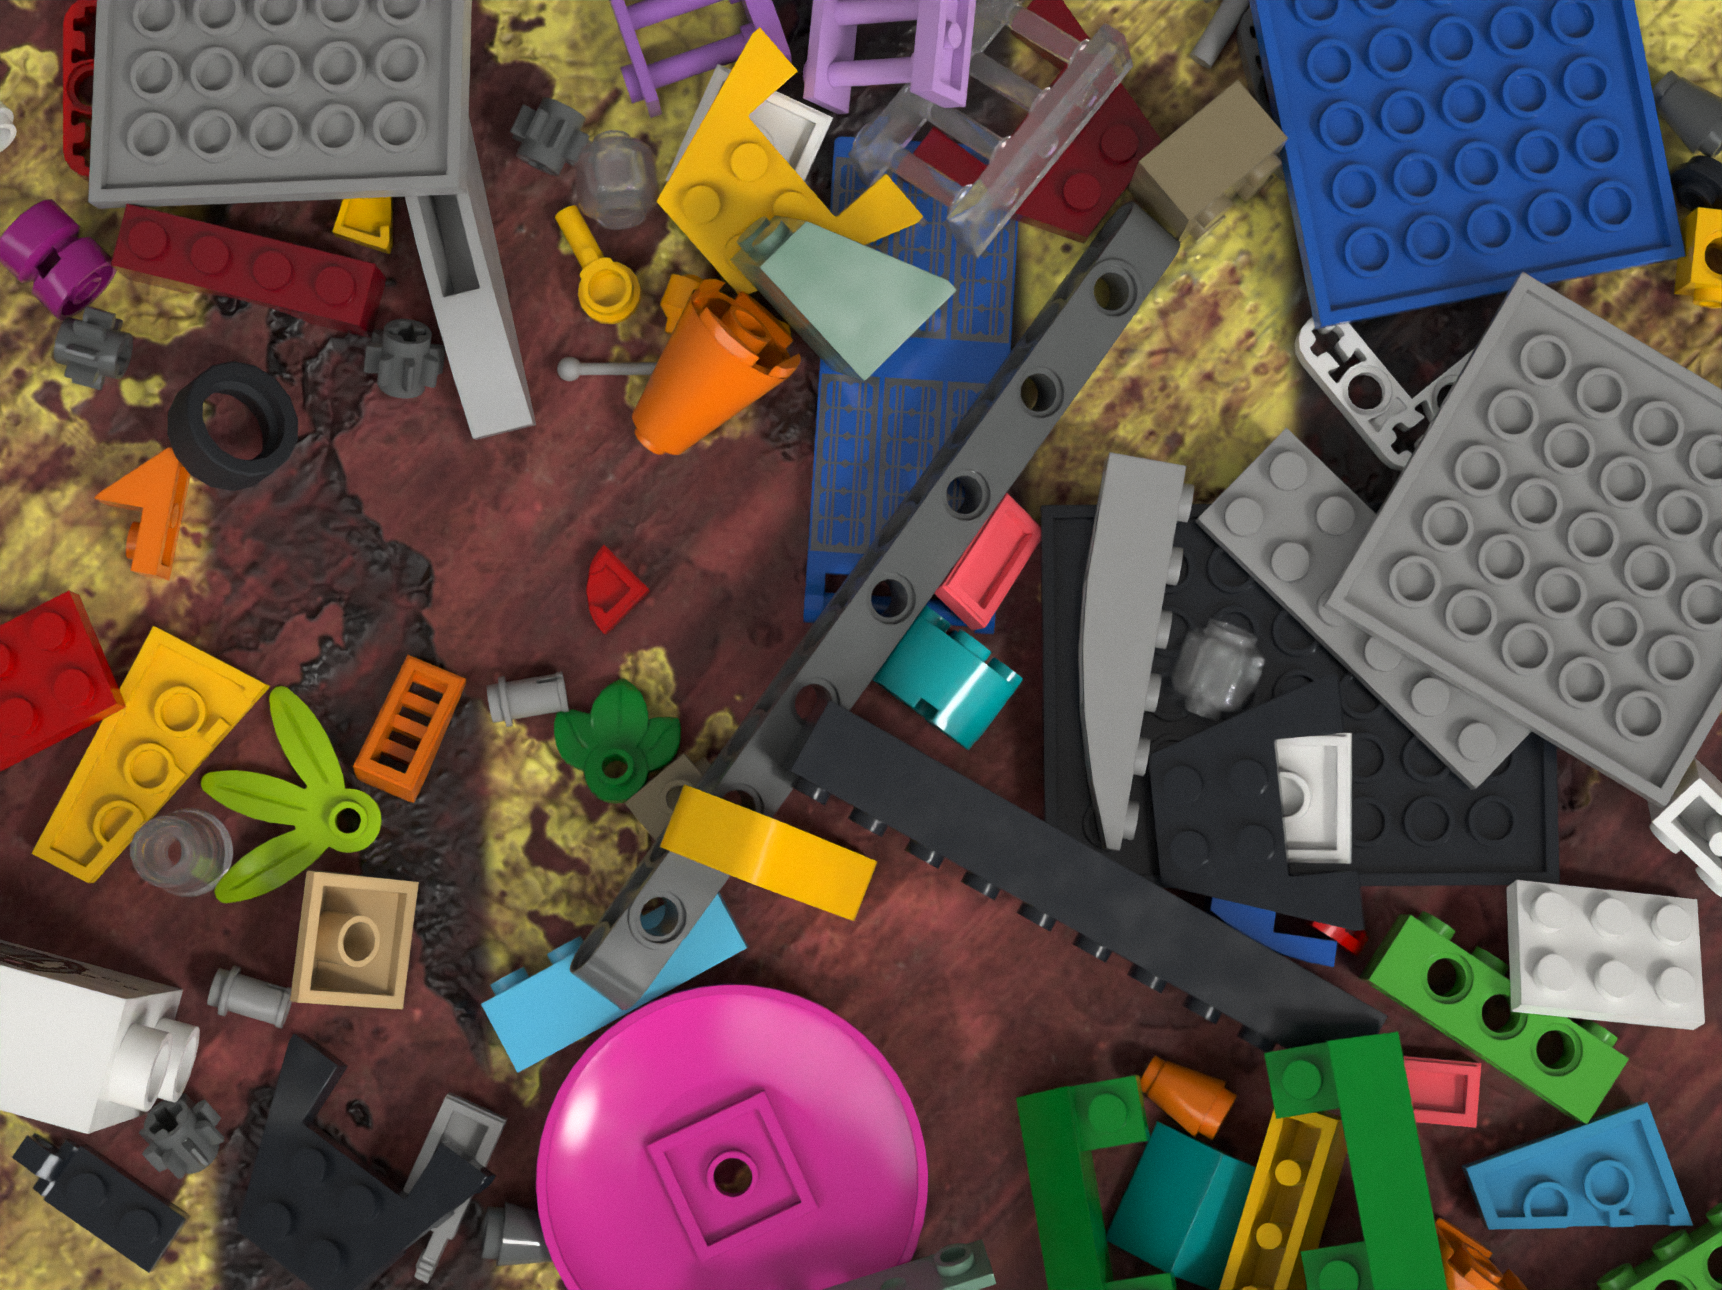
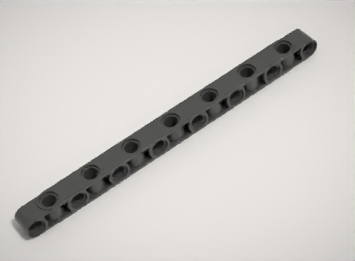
[570,201,1180,1010]

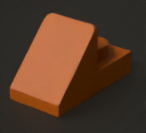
[94,447,191,581]

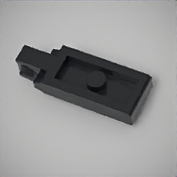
[12,1133,191,1273]

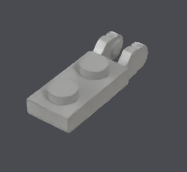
[391,1092,508,1283]

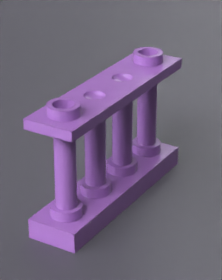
[609,0,792,118]

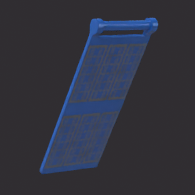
[803,137,1018,635]

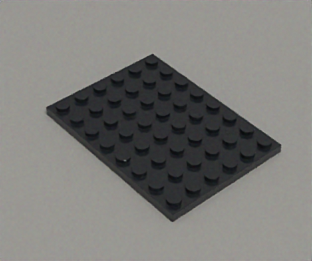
[1040,503,1560,888]

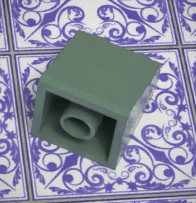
[730,215,957,381]

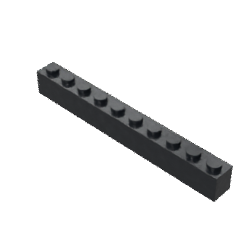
[781,698,1388,1053]

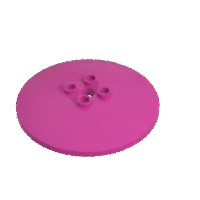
[536,984,928,1290]

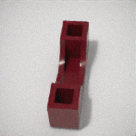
[111,204,387,338]

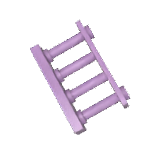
[803,0,976,114]

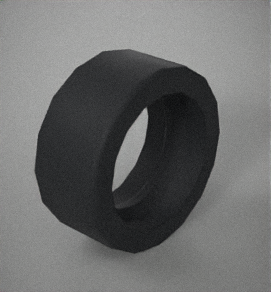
[167,361,298,491]

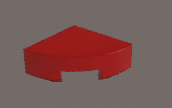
[586,545,650,635]
[1303,919,1369,958]

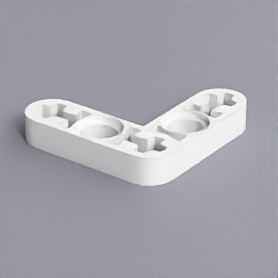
[1294,317,1475,471]

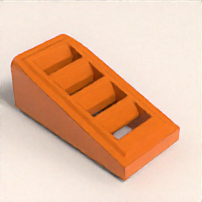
[353,655,466,803]

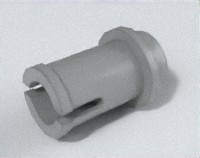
[486,671,569,727]
[207,966,292,1029]

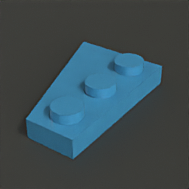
[1462,1101,1693,1230]

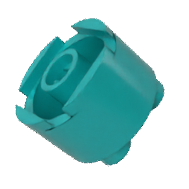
[872,605,1023,751]

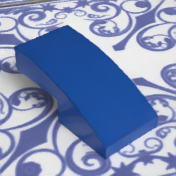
[1204,897,1337,967]

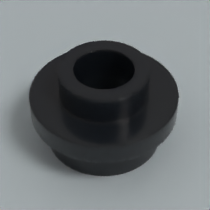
[1670,155,1722,211]

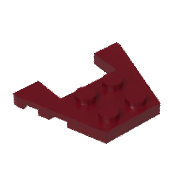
[898,0,1162,244]

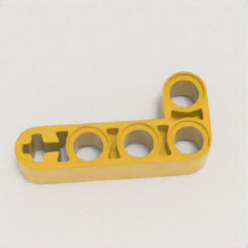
[659,784,878,921]

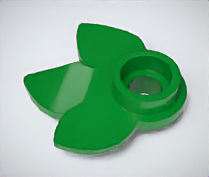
[554,678,681,804]

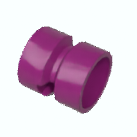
[0,199,117,321]

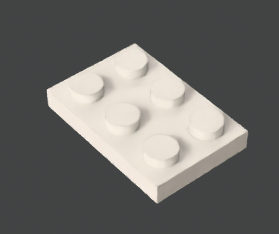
[1506,880,1705,1030]

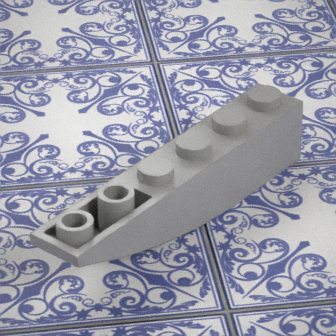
[405,119,536,440]
[1078,452,1194,851]

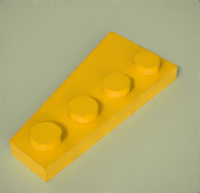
[31,626,271,883]

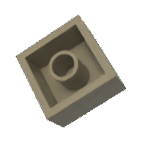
[1128,79,1288,242]

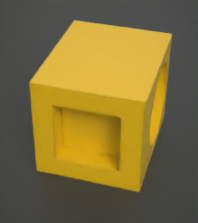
[1674,207,1722,308]

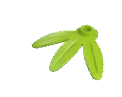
[201,686,382,903]

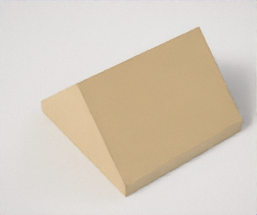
[290,870,419,1009]

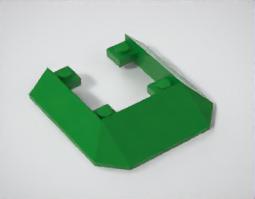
[1016,1032,1448,1290]

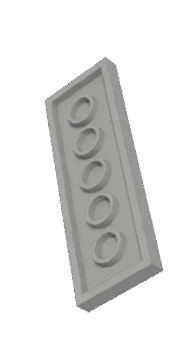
[1195,428,1531,789]

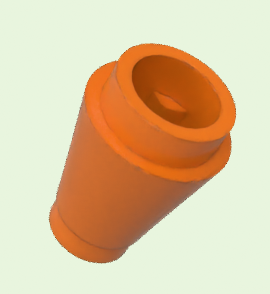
[1140,1055,1237,1140]

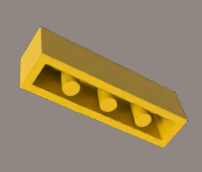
[1219,1110,1347,1290]

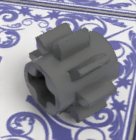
[510,97,592,176]
[54,306,133,390]
[363,319,445,398]
[139,1093,225,1179]

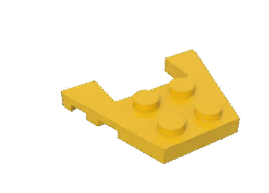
[656,27,923,295]

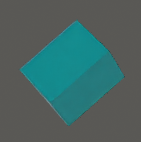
[1106,1121,1256,1290]

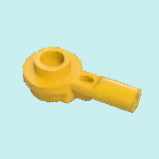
[555,205,642,324]

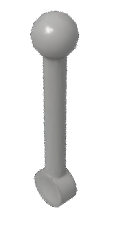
[557,356,657,381]

